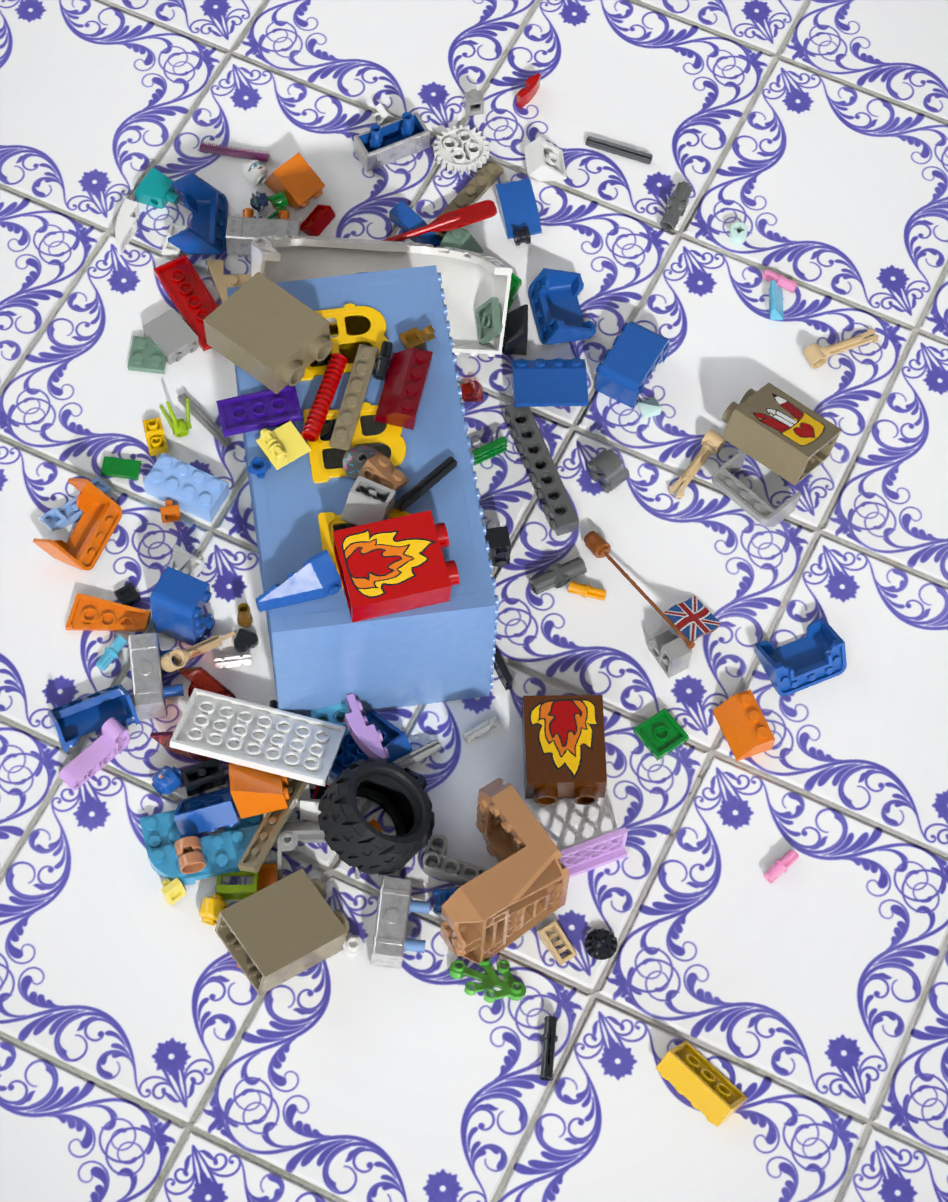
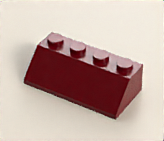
[374,347,433,430]

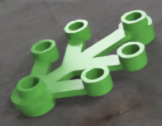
[449,957,526,1003]

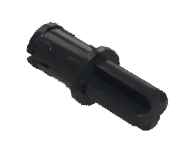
[373,341,393,380]

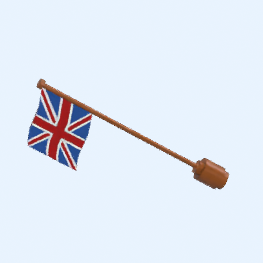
[584,531,721,649]

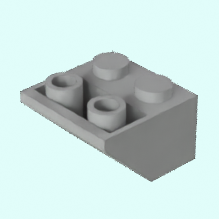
[341,476,396,526]

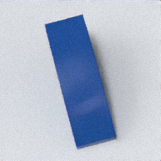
[389,201,441,247]

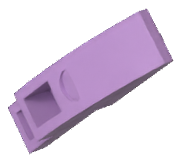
[345,693,389,762]

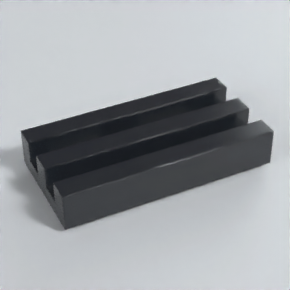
[494,648,513,690]

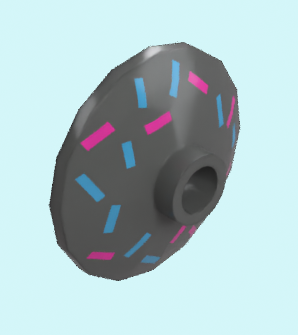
[343,445,379,480]

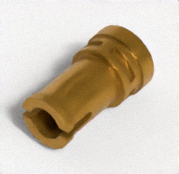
[237,603,253,628]

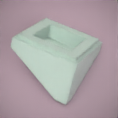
[637,398,661,419]

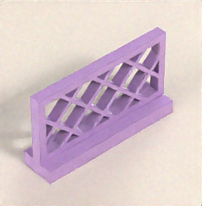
[560,827,628,878]

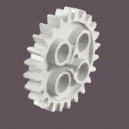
[433,125,490,175]

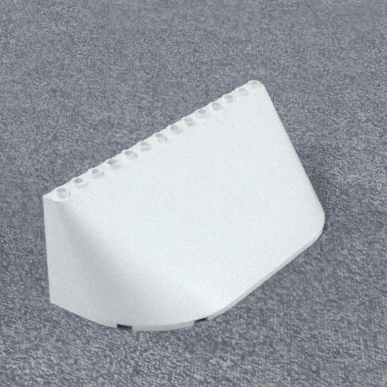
[251,235,512,357]

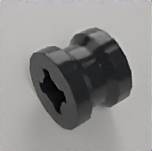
[513,226,531,246]

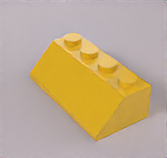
[655,1040,748,1127]

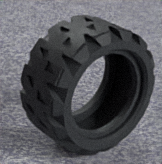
[318,758,435,875]

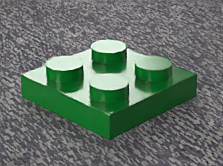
[633,708,689,761]

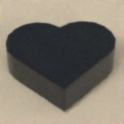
[234,628,259,652]

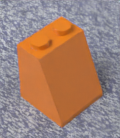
[264,152,325,211]
[229,763,290,819]

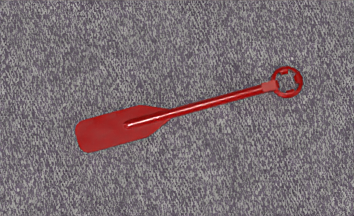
[381,200,497,242]

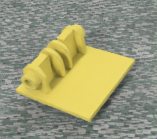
[256,421,311,470]

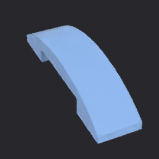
[40,476,111,532]

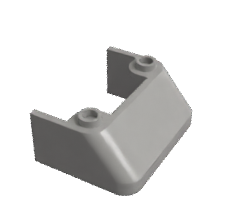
[712,451,802,527]
[277,821,360,880]

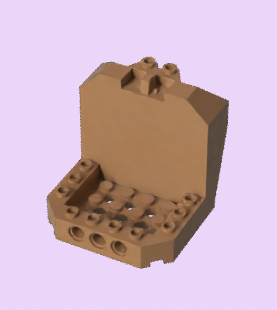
[440,777,570,964]

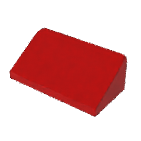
[300,204,336,236]

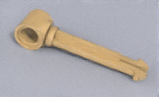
[803,328,879,369]
[669,429,726,498]
[160,630,237,672]

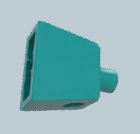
[135,167,180,209]

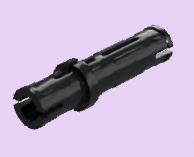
[540,1016,558,1081]

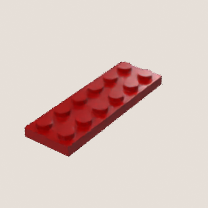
[154,254,219,352]

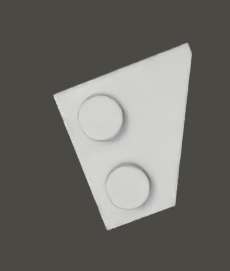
[169,544,205,578]

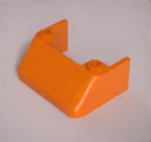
[33,478,122,571]

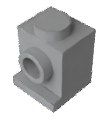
[463,89,484,116]

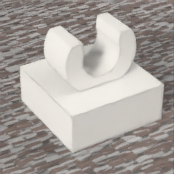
[373,103,396,126]

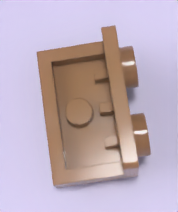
[359,453,409,491]

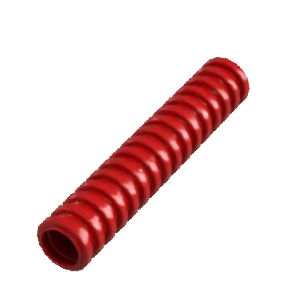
[301,353,348,442]

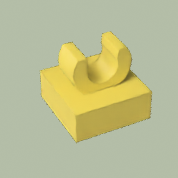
[161,877,187,906]

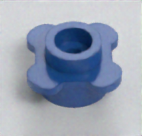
[247,457,271,478]

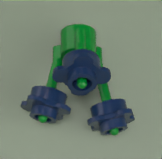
[250,191,289,219]

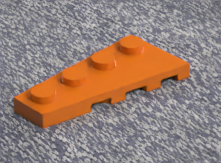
[65,593,151,632]

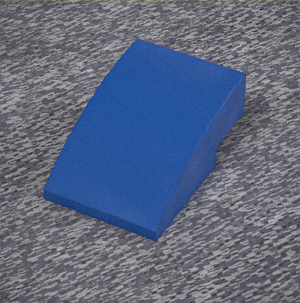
[495,179,542,239]

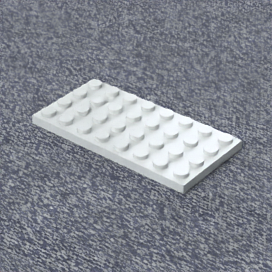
[170,688,346,787]

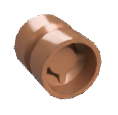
[174,836,206,874]

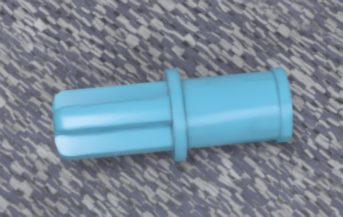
[96,635,127,671]

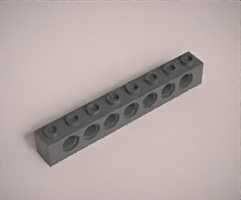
[503,403,579,536]

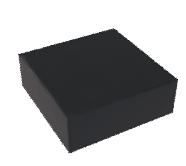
[114,583,141,606]

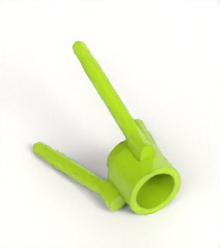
[160,398,192,438]

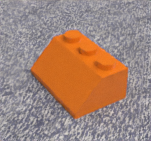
[713,689,775,762]

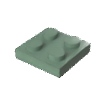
[476,297,503,344]
[127,336,167,374]

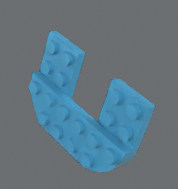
[139,810,264,885]

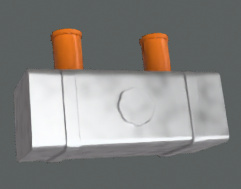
[226,208,300,256]

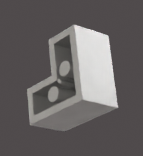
[648,630,692,678]

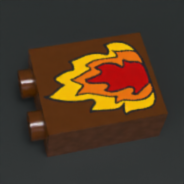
[522,695,607,806]

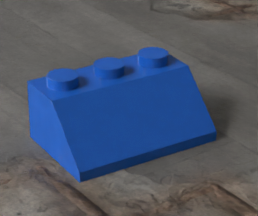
[173,787,240,838]

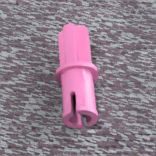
[762,269,798,293]
[763,849,799,883]

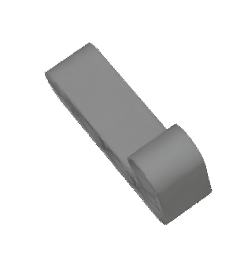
[422,834,488,886]

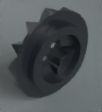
[585,928,617,960]

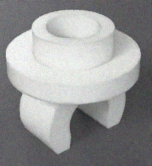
[343,935,363,957]

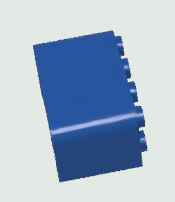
[594,321,670,409]
[150,566,215,646]

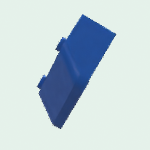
[168,172,228,255]
[47,684,140,752]

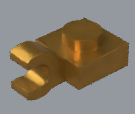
[399,325,435,349]

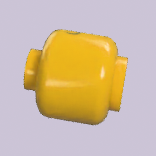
[199,894,228,926]

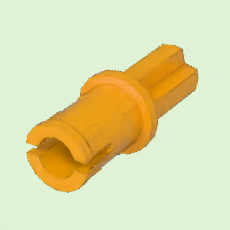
[568,581,607,600]

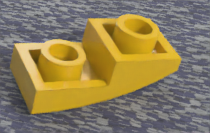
[142,417,168,456]

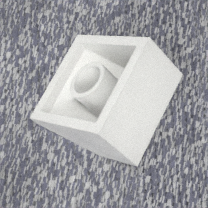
[524,137,567,182]

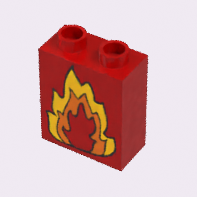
[333,510,460,623]

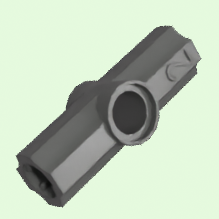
[660,181,693,232]
[529,557,587,595]

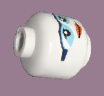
[242,160,268,186]

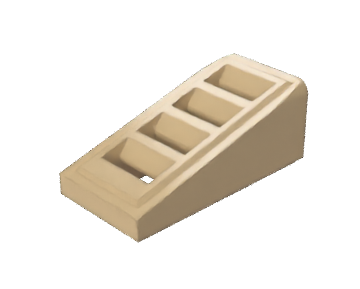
[536,920,577,966]

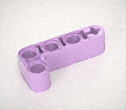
[59,717,130,790]

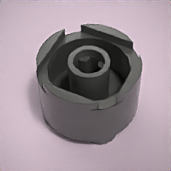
[587,448,630,493]

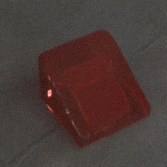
[460,380,483,402]

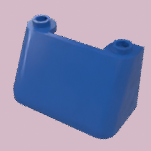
[528,268,596,345]
[754,617,847,696]

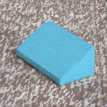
[769,280,784,320]

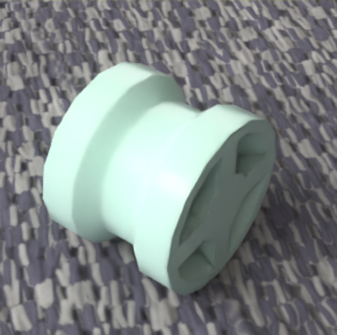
[729,222,748,245]

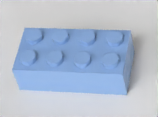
[144,453,229,523]

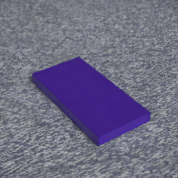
[216,385,303,437]

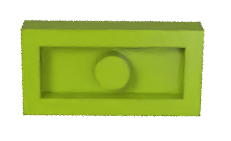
[216,871,258,900]

